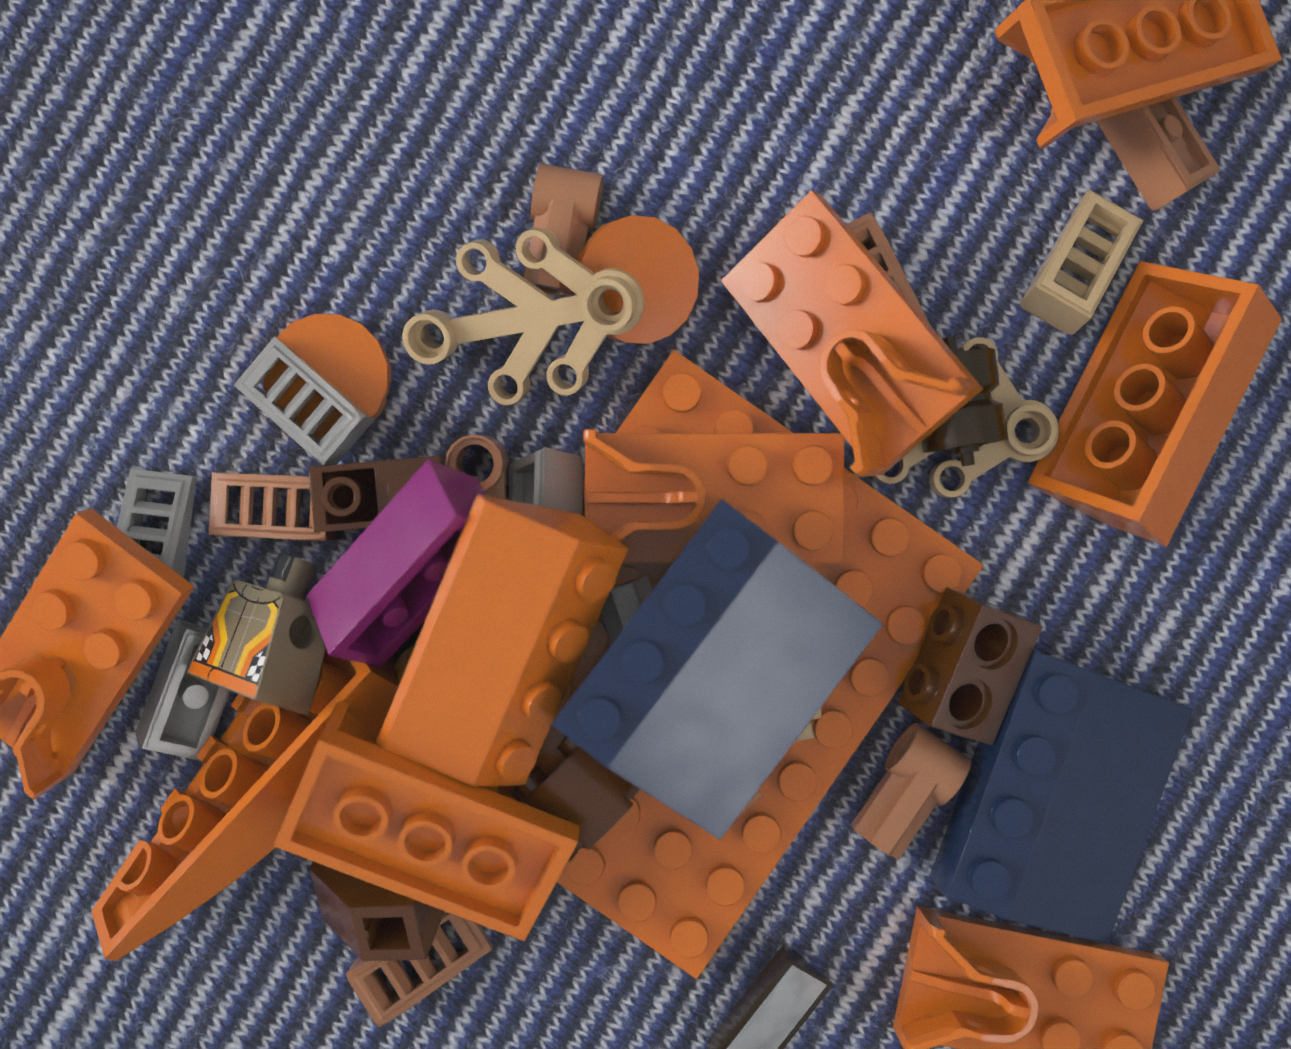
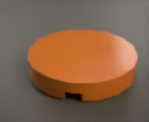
[575,215,699,344]
[263,314,392,438]

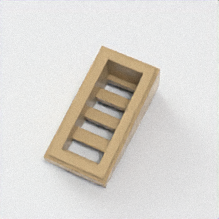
[1020,189,1144,335]

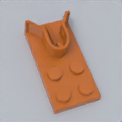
[994,0,1282,149]
[721,190,983,477]
[583,430,844,563]
[0,508,195,800]
[273,701,580,942]
[893,906,1169,1049]

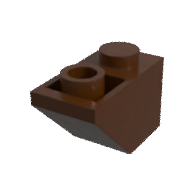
[308,456,446,532]
[309,862,445,961]

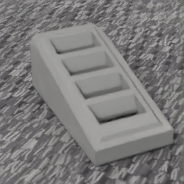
[234,336,375,466]
[117,468,197,578]

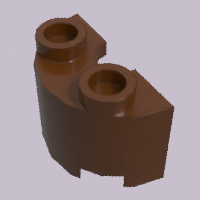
[510,736,640,862]

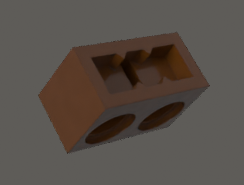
[898,587,1043,745]

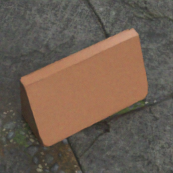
[1097,98,1220,210]

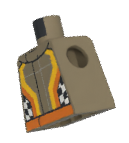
[186,553,326,715]

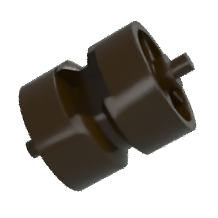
[921,336,1009,467]

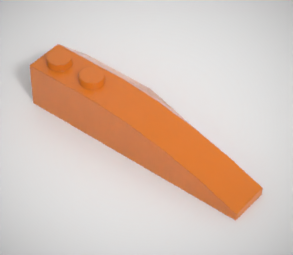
[91,649,399,961]

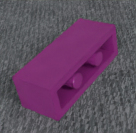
[307,459,486,667]

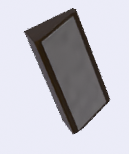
[707,944,833,1049]

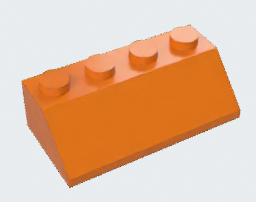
[1027,261,1282,547]
[376,494,629,787]

